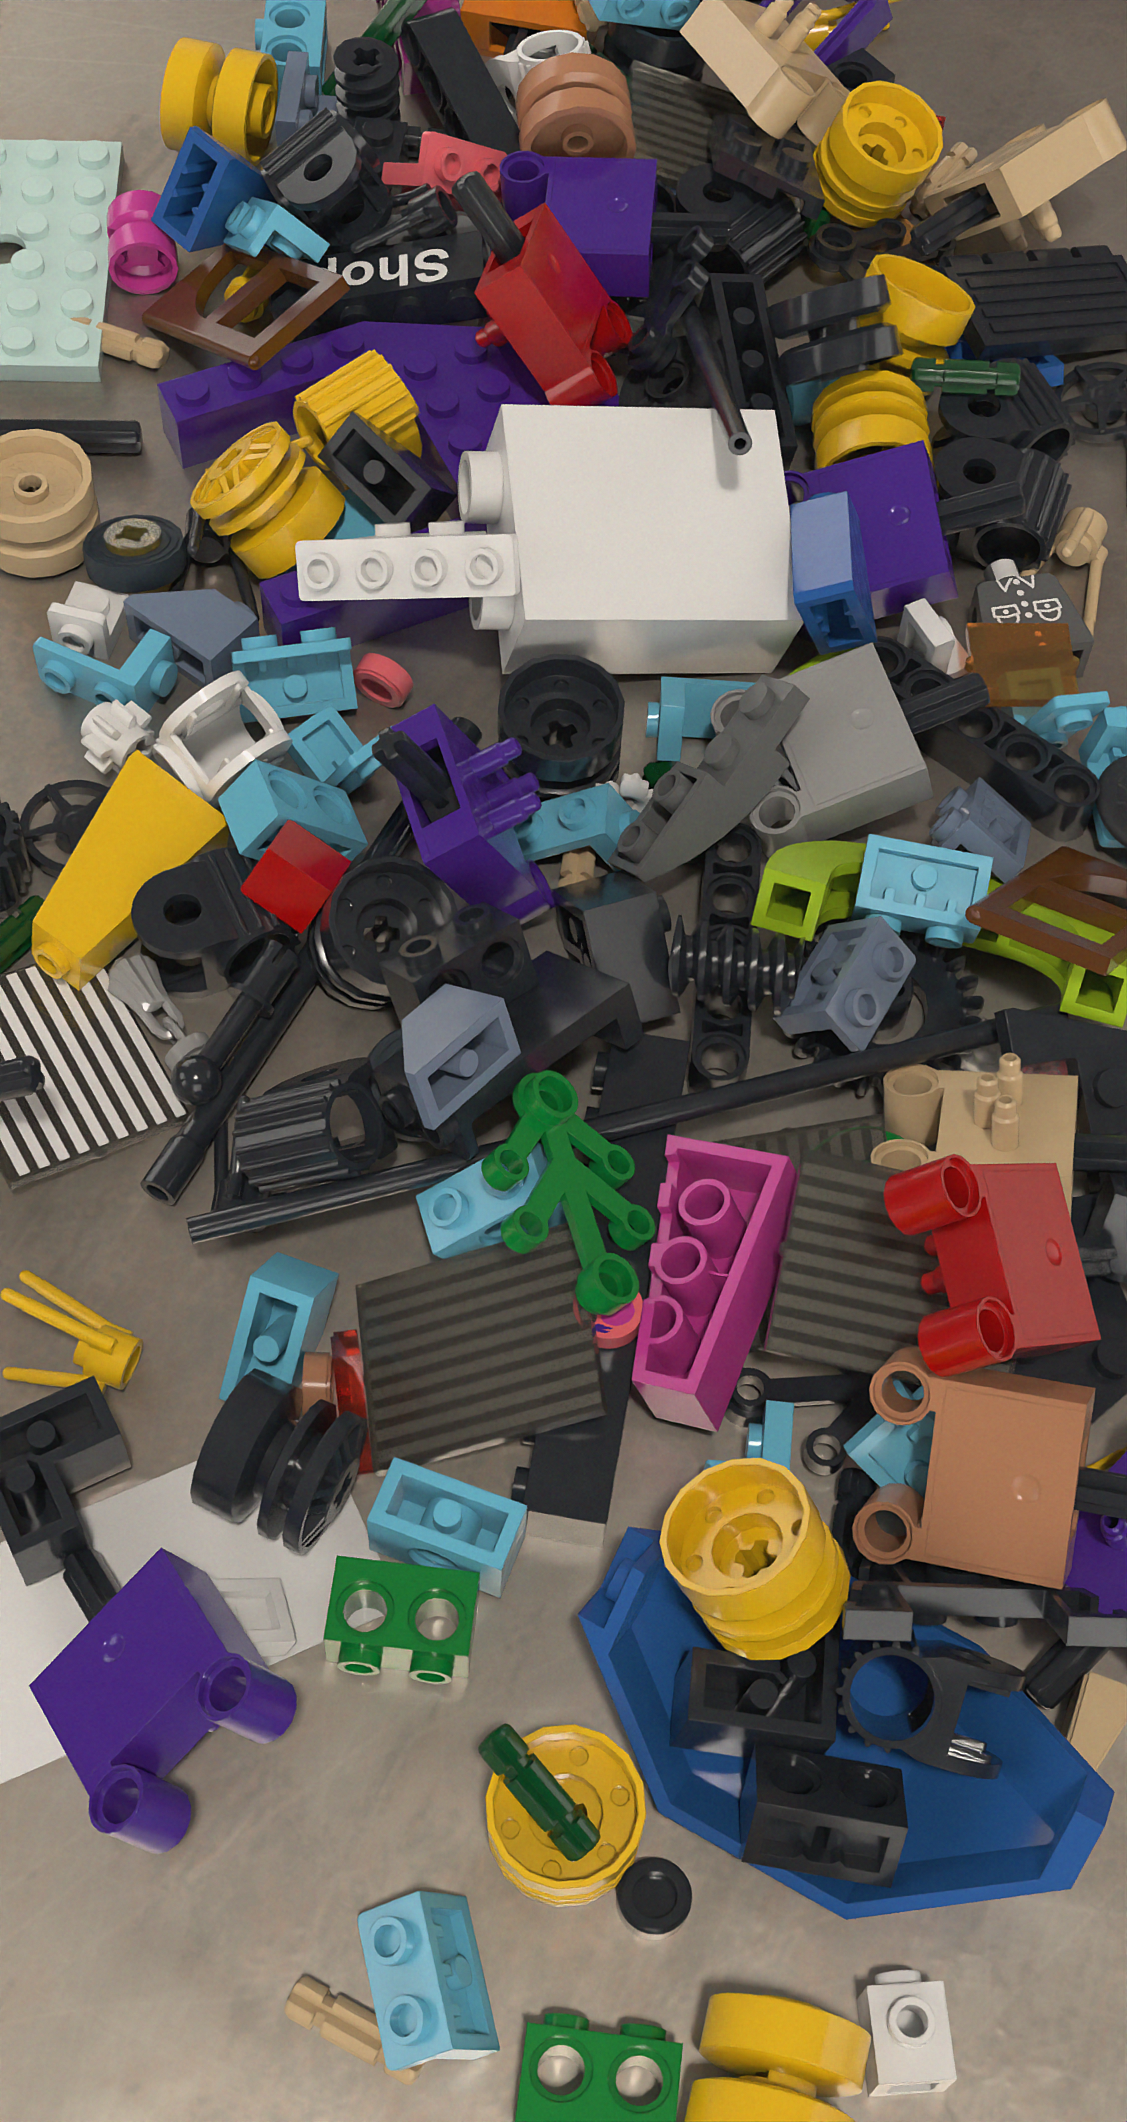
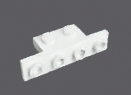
[295,520,521,601]

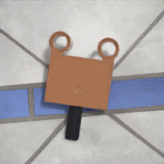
[852,1347,1127,1590]

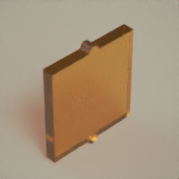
[964,623,1080,707]

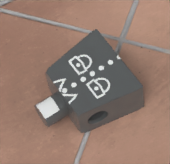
[967,559,1094,691]

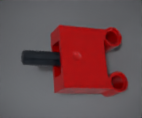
[451,171,633,406]
[884,1154,1118,1377]

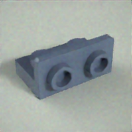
[275,51,338,147]
[929,777,1032,883]
[772,916,916,1052]

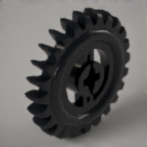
[783,916,984,1098]

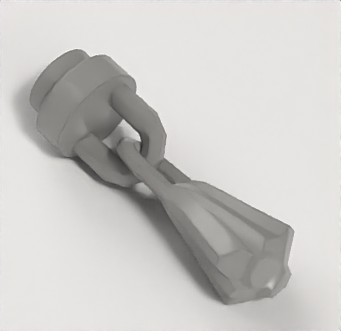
[107,953,209,1072]

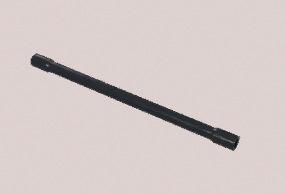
[140,717,482,1205]

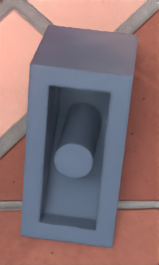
[123,589,260,688]
[402,984,521,1130]

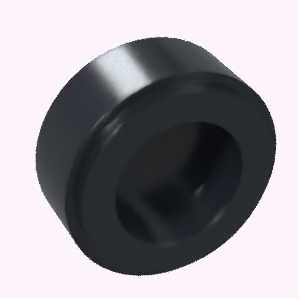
[616,1857,692,1940]

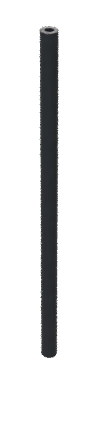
[671,271,752,455]

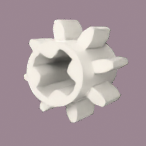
[81,699,155,774]

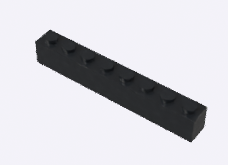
[511,1034,690,1549]

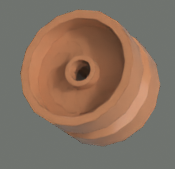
[515,52,637,159]

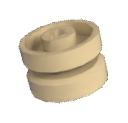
[0,429,101,578]

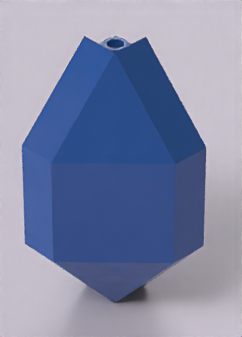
[577,1526,1115,1920]

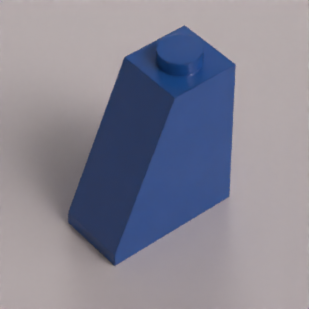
[151,126,278,253]
[790,491,878,655]

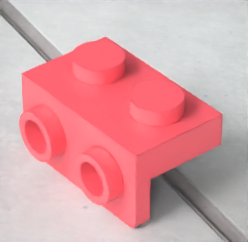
[381,131,507,211]

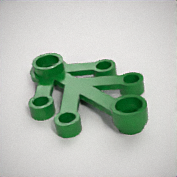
[481,1070,655,1315]

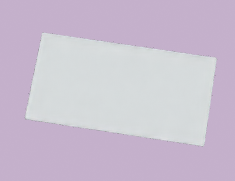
[0,1417,384,1784]

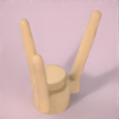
[1020,507,1108,636]

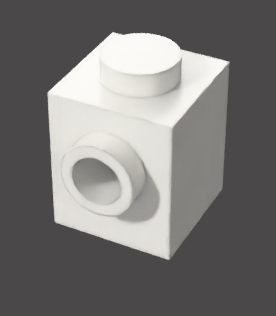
[857,1970,957,2097]

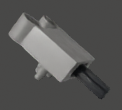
[710,642,990,858]

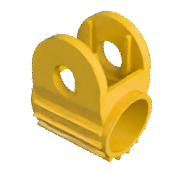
[293,349,422,490]

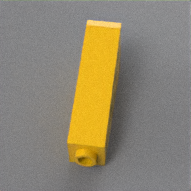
[31,750,230,991]

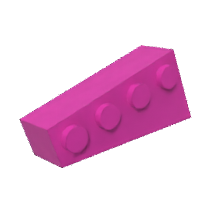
[632,1134,808,1432]

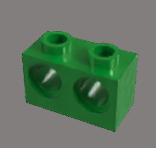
[323,1555,480,1684]
[515,2013,683,2122]

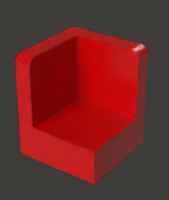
[241,820,352,934]

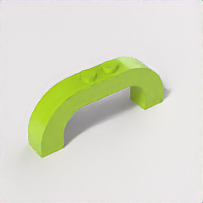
[751,841,1127,1028]

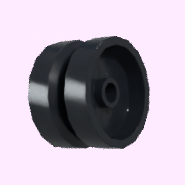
[765,274,904,387]

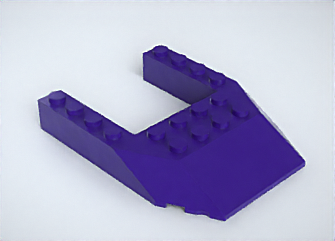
[157,321,619,647]

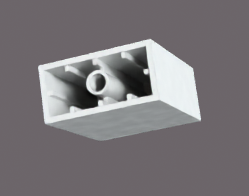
[458,404,804,674]

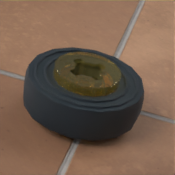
[82,514,187,593]

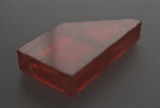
[330,1329,373,1475]

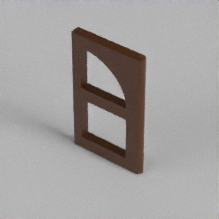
[142,243,350,370]
[965,846,1127,976]

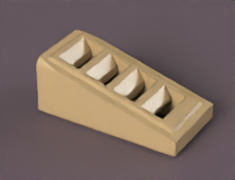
[1060,1671,1127,1771]

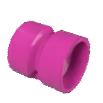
[107,190,178,295]

